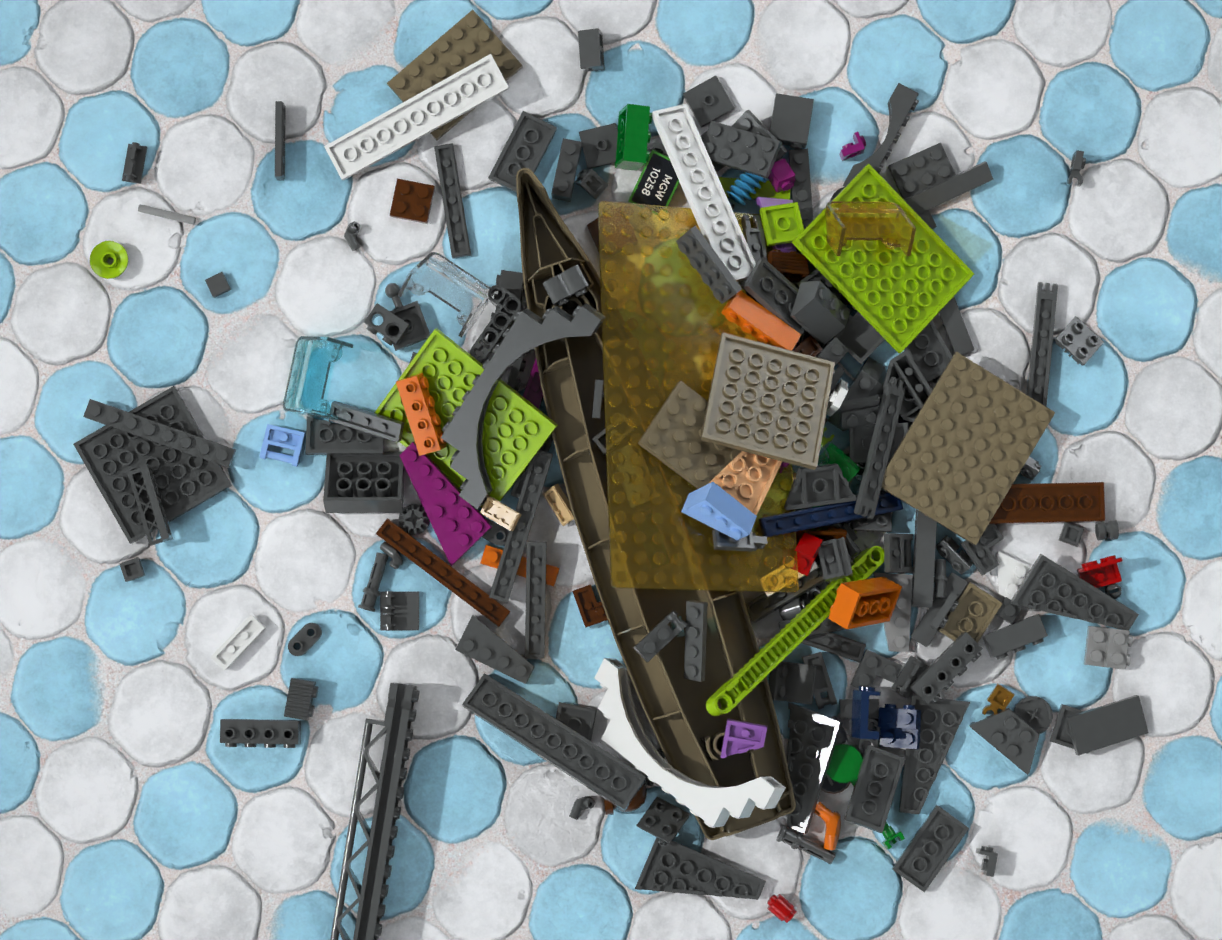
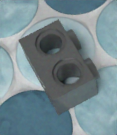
[364,303,411,346]

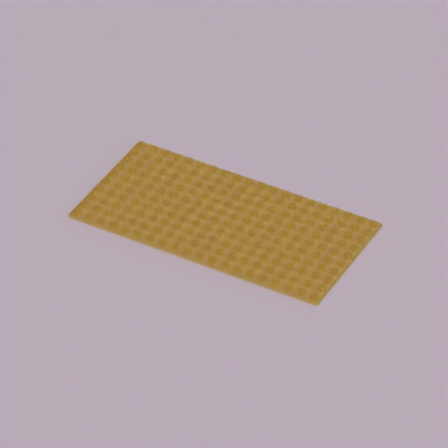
[598,201,799,593]

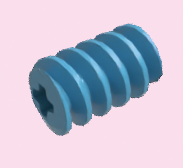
[726,172,766,206]

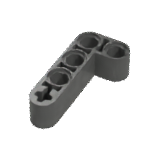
[470,285,522,363]

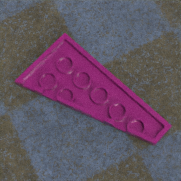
[399,442,493,566]

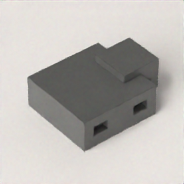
[833,312,885,364]

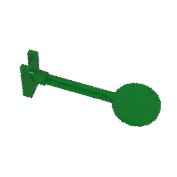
[827,744,905,849]

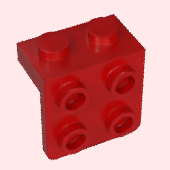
[1077,555,1122,588]

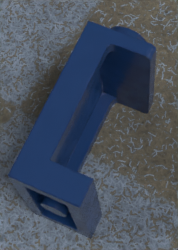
[851,686,881,740]

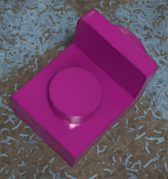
[839,132,866,161]

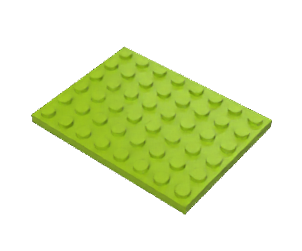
[792,164,974,353]
[374,328,558,508]

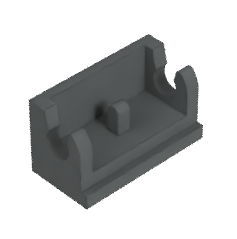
[578,28,605,71]

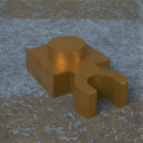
[982,683,1014,715]

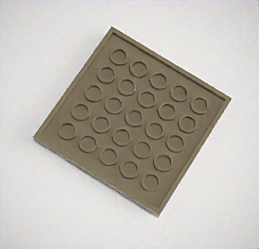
[700,333,835,470]

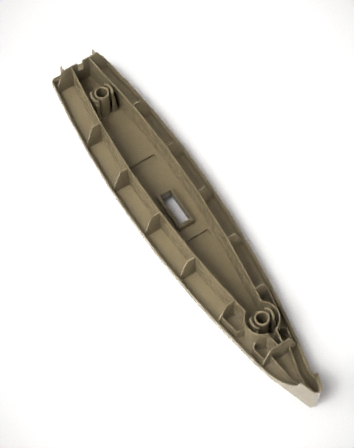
[516,168,796,840]

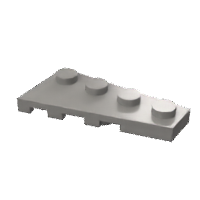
[873,572,913,652]

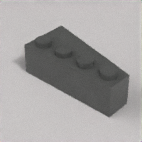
[455,615,535,684]

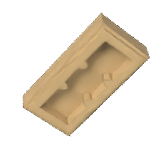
[543,484,574,526]
[480,496,522,531]

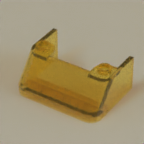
[825,201,916,256]

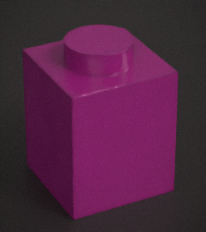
[768,158,796,193]

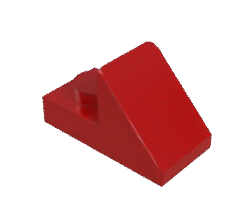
[789,532,823,576]

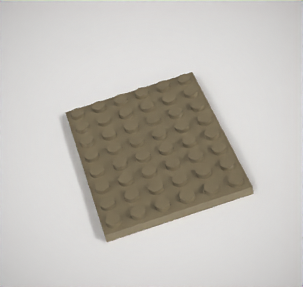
[881,352,1055,545]

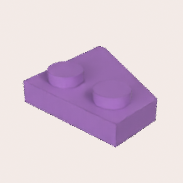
[720,719,767,758]

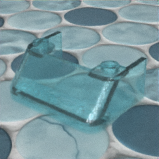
[283,336,353,420]

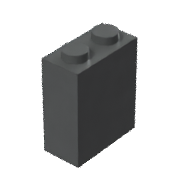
[770,93,814,149]

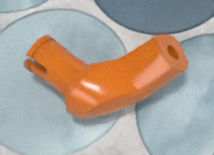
[814,801,841,850]

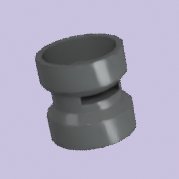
[1095,520,1119,541]

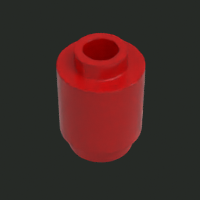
[767,894,797,923]

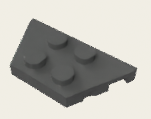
[784,463,857,510]
[970,708,1039,775]

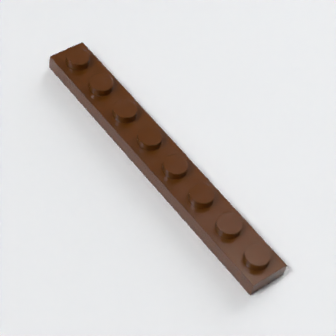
[376,518,511,627]

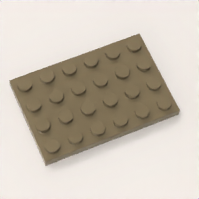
[387,10,523,140]
[638,380,741,489]

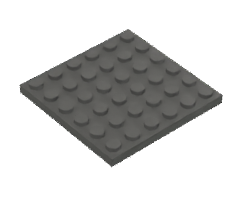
[73,386,232,544]

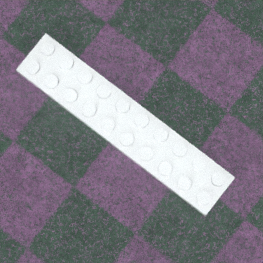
[324,54,510,181]
[651,104,756,282]

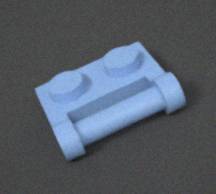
[260,424,306,467]

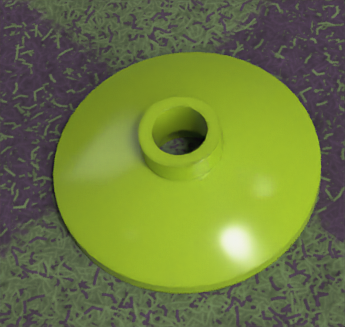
[90,241,128,279]

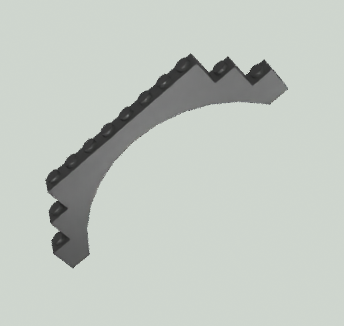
[441,303,606,509]

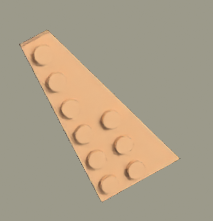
[708,451,782,516]

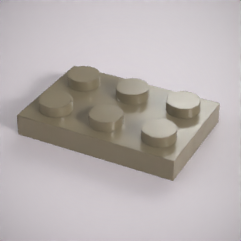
[938,582,1003,643]

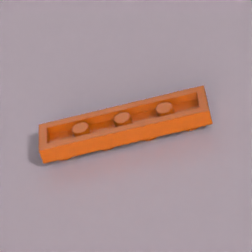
[480,545,560,587]

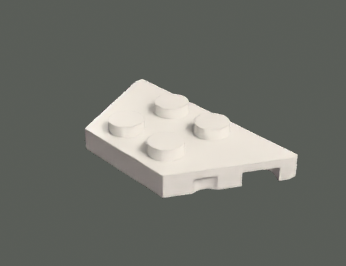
[996,551,1034,611]

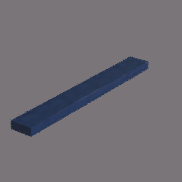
[758,493,903,538]

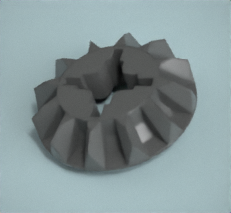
[399,504,430,535]

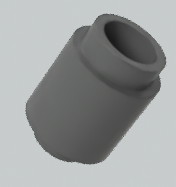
[779,597,808,620]

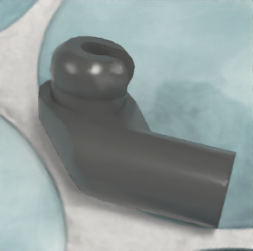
[344,221,361,251]
[380,542,403,569]
[569,796,595,820]

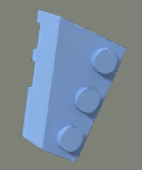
[681,482,757,540]

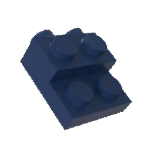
[878,704,921,749]

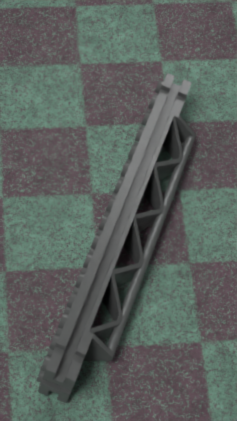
[330,683,420,940]

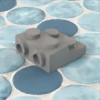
[1084,626,1133,669]

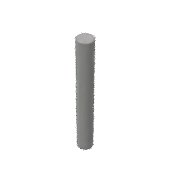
[138,204,196,225]

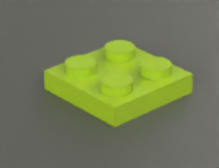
[759,202,804,246]

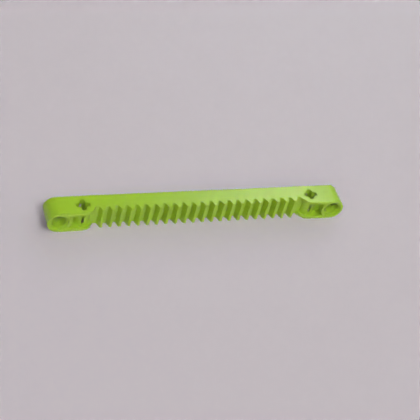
[706,546,884,716]

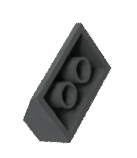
[790,281,851,345]

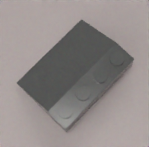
[323,452,404,513]

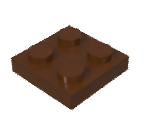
[390,178,435,224]

